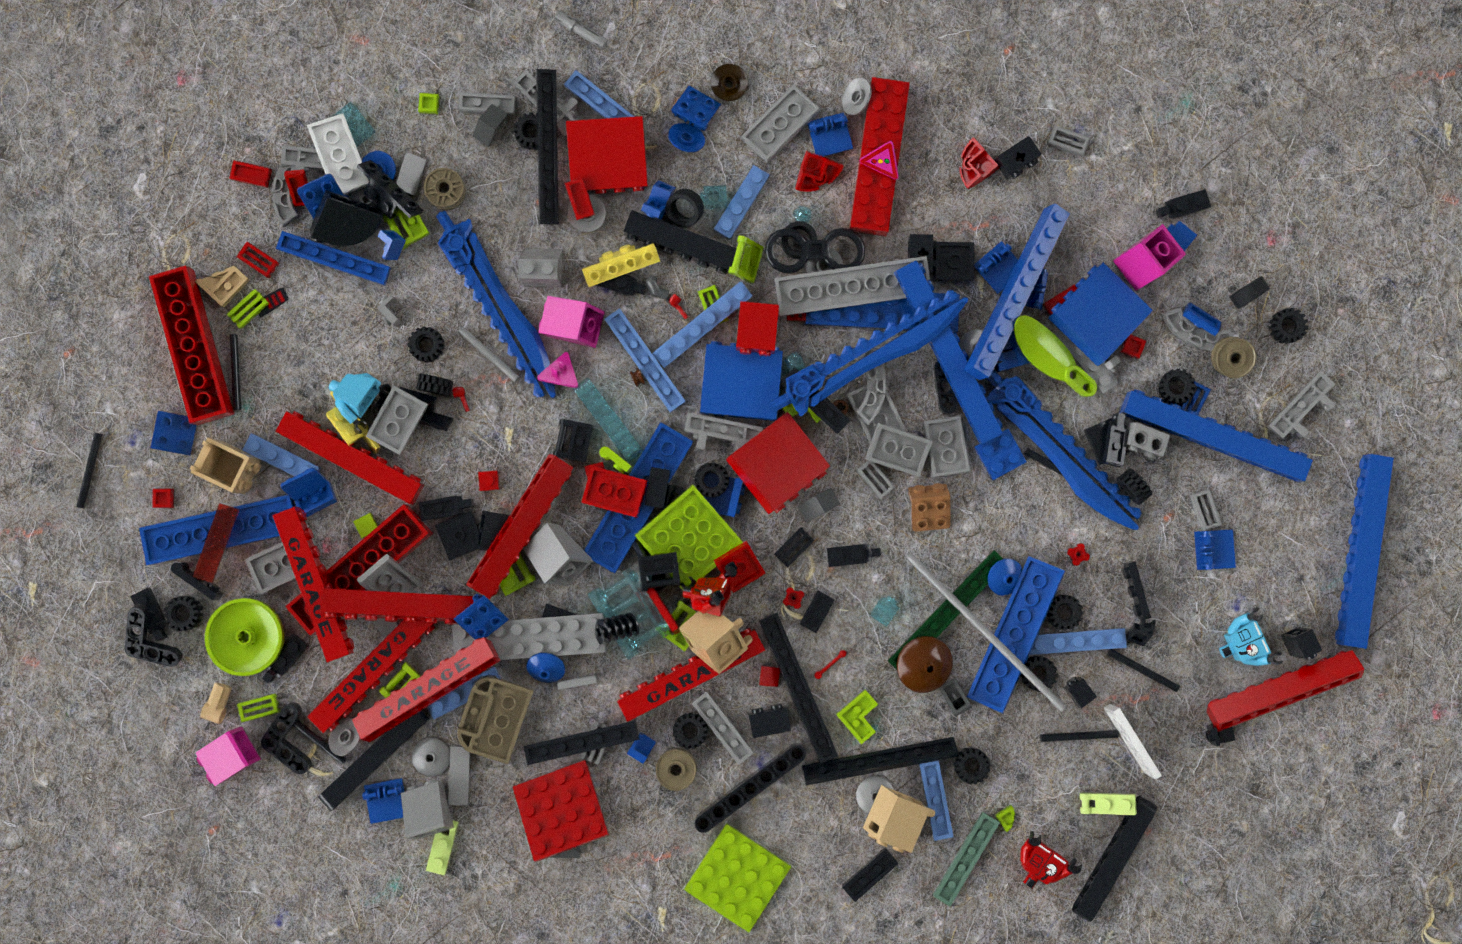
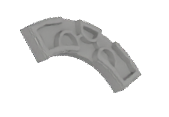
[272,163,300,227]
[1161,307,1233,351]
[855,348,887,426]

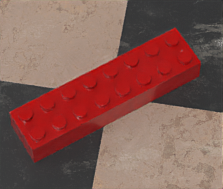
[849,77,910,237]
[149,265,235,425]
[285,504,433,636]

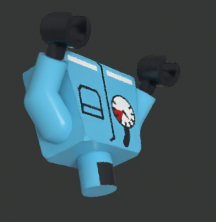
[329,373,391,434]
[1219,607,1283,666]

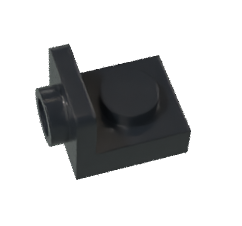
[1205,724,1235,747]

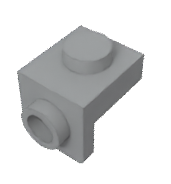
[377,295,402,327]

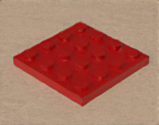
[512,760,609,862]

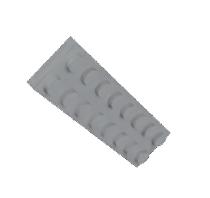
[774,256,930,317]
[452,613,607,660]

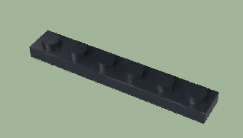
[523,720,640,765]

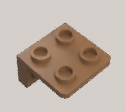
[908,483,950,532]

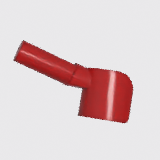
[669,294,688,319]
[453,387,470,412]

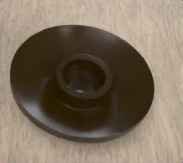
[710,64,748,101]

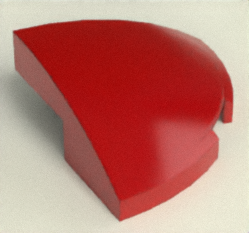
[959,137,1000,189]
[795,150,844,192]

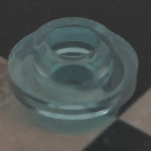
[793,206,811,223]

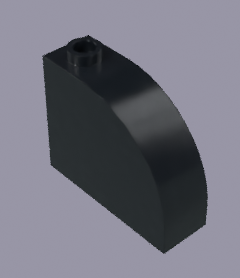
[310,190,383,246]

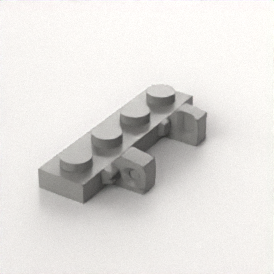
[513,70,580,138]
[281,145,361,172]
[1055,331,1121,395]
[1267,371,1336,439]
[684,412,763,452]

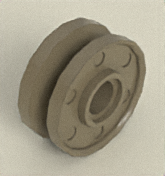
[423,167,466,211]
[1211,336,1257,378]
[656,748,697,791]

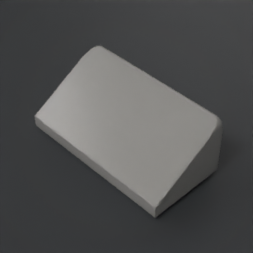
[396,152,427,196]

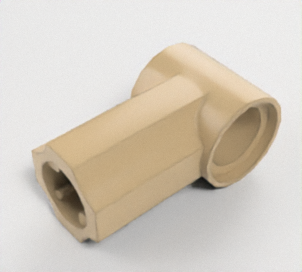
[200,682,232,724]

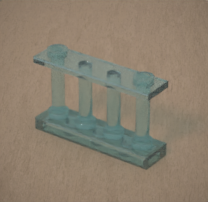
[587,568,670,660]

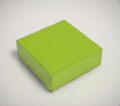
[418,93,439,115]
[353,513,378,538]

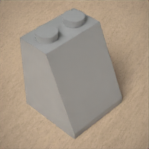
[518,248,564,287]
[523,523,593,586]
[401,779,454,840]

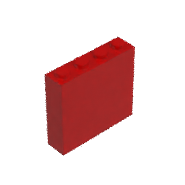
[566,116,648,194]
[726,412,830,515]

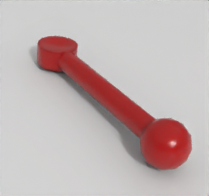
[814,650,847,679]

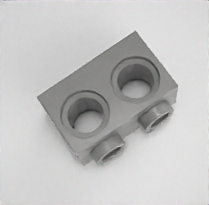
[1126,423,1170,459]

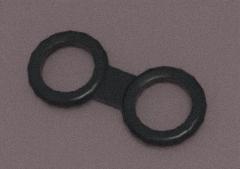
[765,228,865,274]

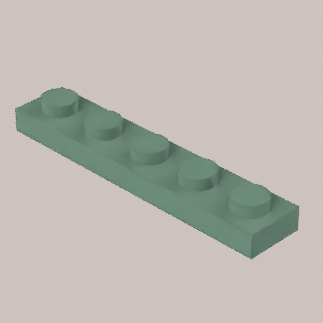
[933,811,1000,906]

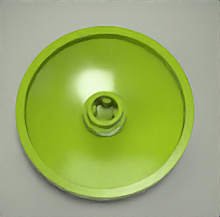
[205,598,284,676]

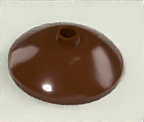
[897,636,953,693]

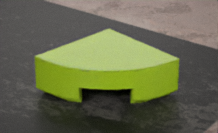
[995,804,1015,832]

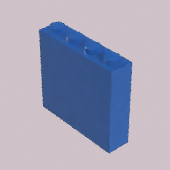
[1048,262,1153,367]
[700,341,783,421]

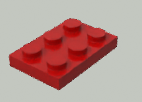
[581,466,648,518]

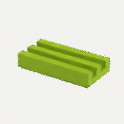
[697,285,729,325]
[227,289,269,329]
[237,693,281,723]

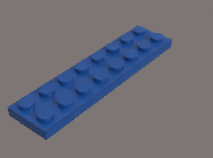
[805,293,960,333]
[584,422,694,574]
[139,495,294,565]
[967,556,1065,714]

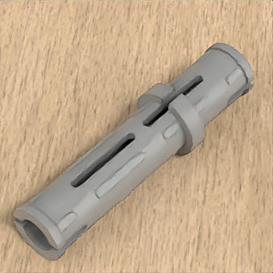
[554,10,608,50]

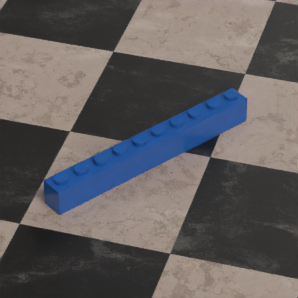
[963,203,1070,380]
[894,260,1003,444]
[1120,389,1313,482]
[1335,454,1394,649]

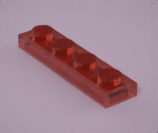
[193,503,240,583]

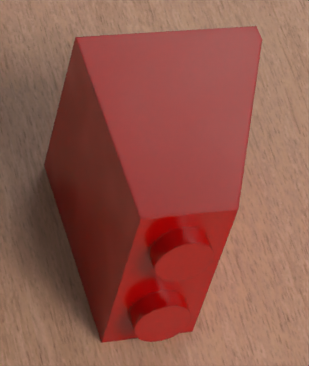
[736,301,779,356]

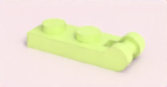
[1079,793,1137,815]
[426,820,459,875]

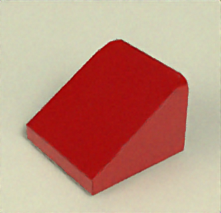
[759,665,780,687]

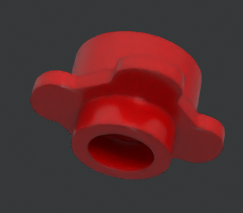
[1067,543,1090,566]
[783,587,804,609]

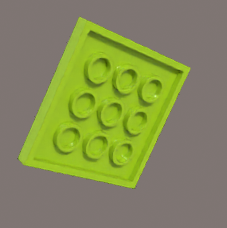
[635,484,743,590]
[684,823,791,933]

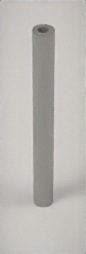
[458,326,519,382]

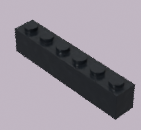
[623,210,737,275]

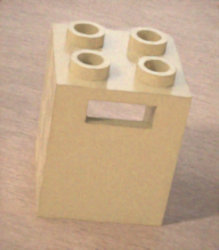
[190,438,261,494]
[679,611,753,674]
[863,785,935,853]

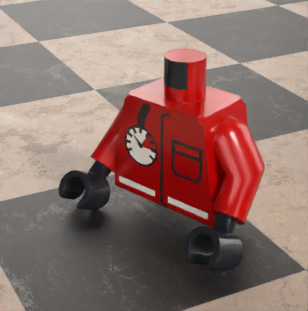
[683,562,738,616]
[1020,831,1082,889]

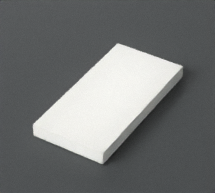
[307,113,369,195]
[1104,704,1162,779]

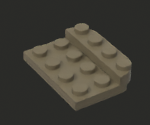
[457,675,534,764]

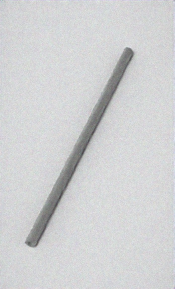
[906,553,1067,712]

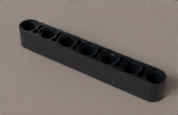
[318,711,429,811]
[695,743,806,833]
[1072,795,1157,922]

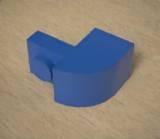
[641,180,676,220]

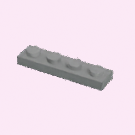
[691,691,754,765]

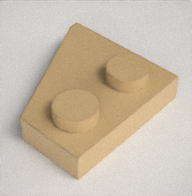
[195,266,250,307]

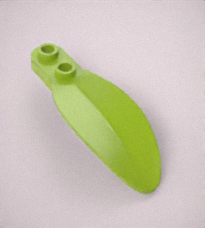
[1014,315,1097,397]

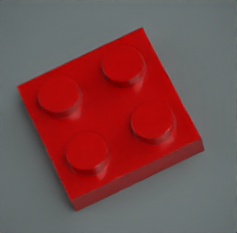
[713,541,766,593]

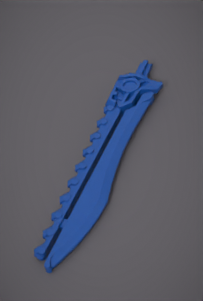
[436,210,556,398]
[770,290,968,416]
[985,369,1142,530]

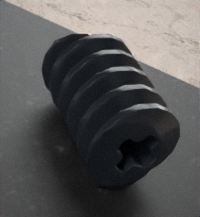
[595,612,639,644]

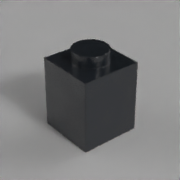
[1064,676,1097,709]

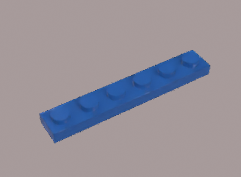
[276,231,391,286]

